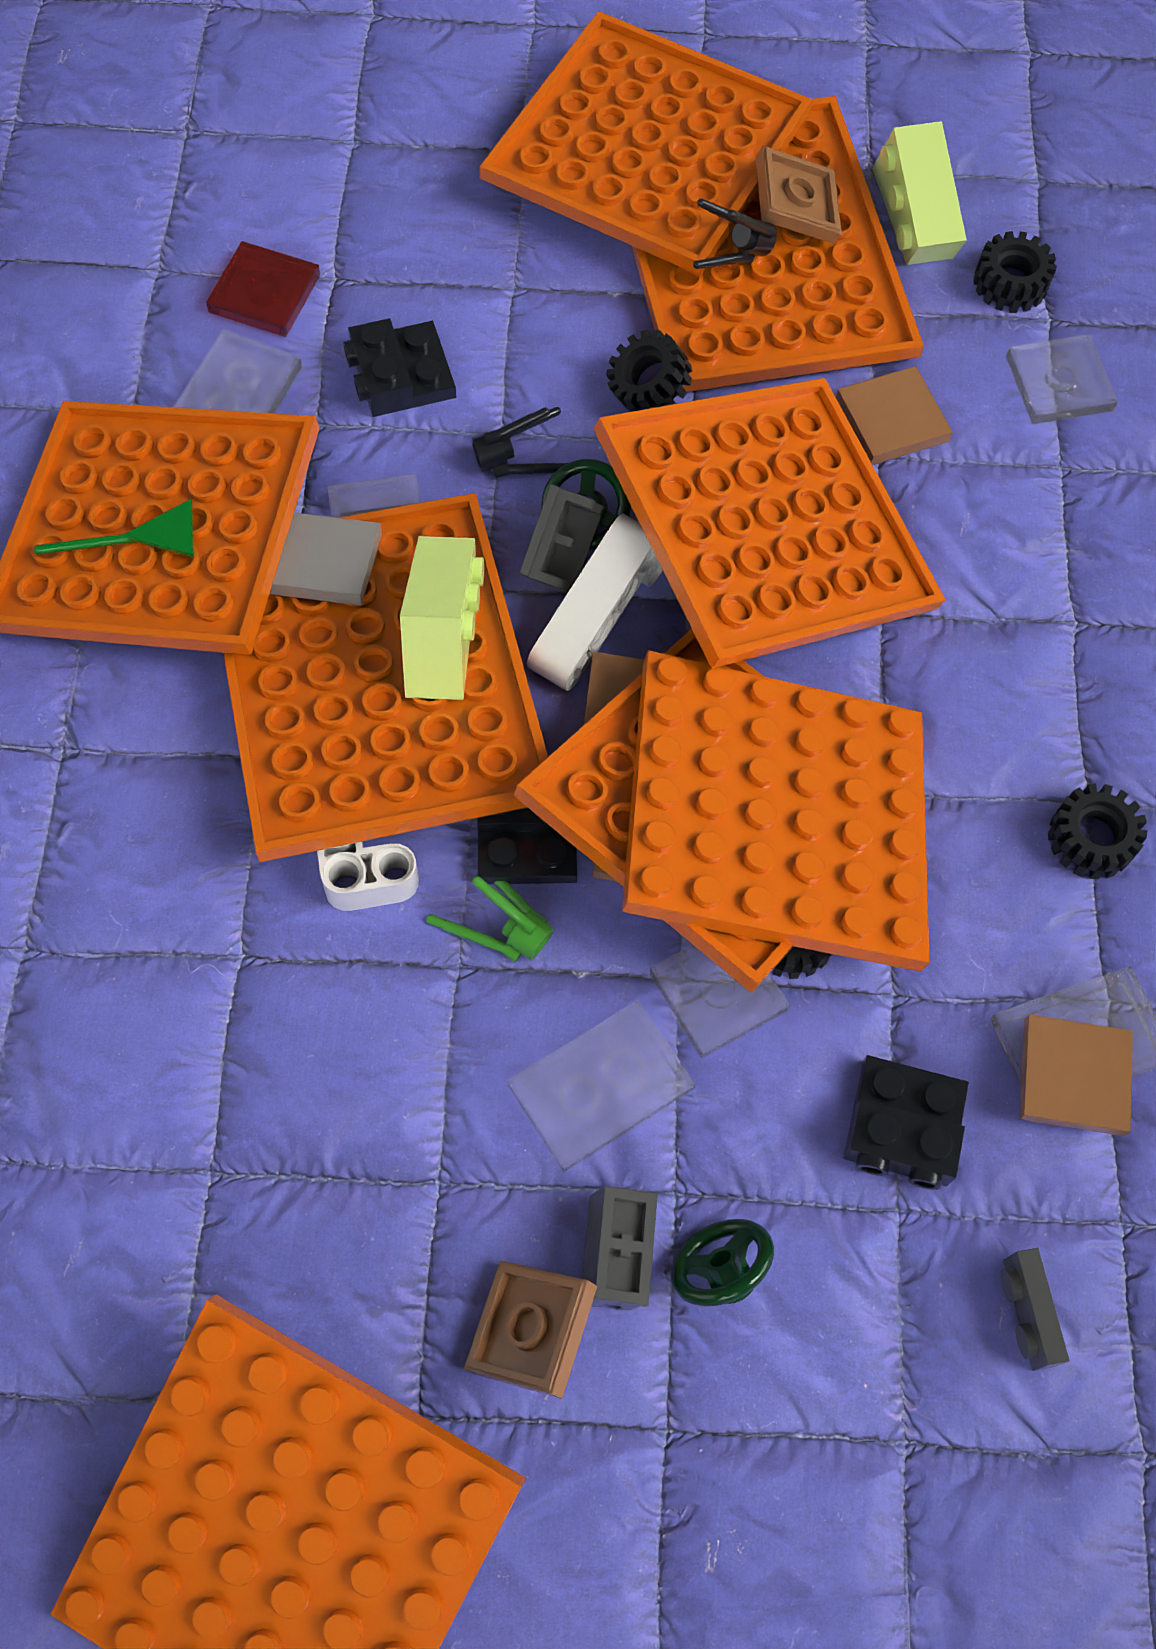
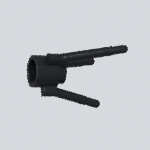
[693,199,777,269]
[471,407,567,478]

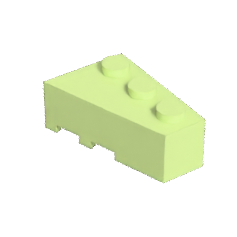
[872,121,967,265]
[400,536,484,700]

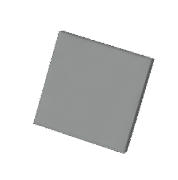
[270,513,382,606]

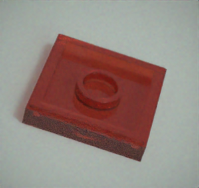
[206,241,320,337]

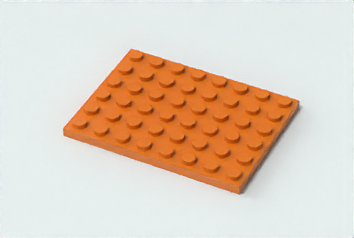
[631,96,924,392]
[223,493,548,863]

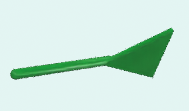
[33,499,194,557]

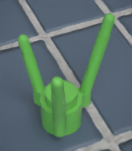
[426,876,555,962]

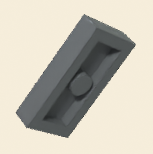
[1001,1248,1070,1371]

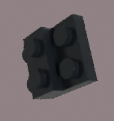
[343,318,456,417]
[477,807,577,884]
[843,1055,969,1190]

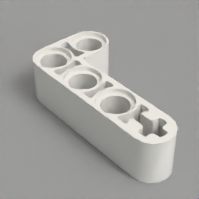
[527,513,663,691]
[317,841,419,911]

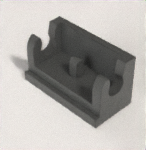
[519,485,605,592]
[582,1186,658,1310]

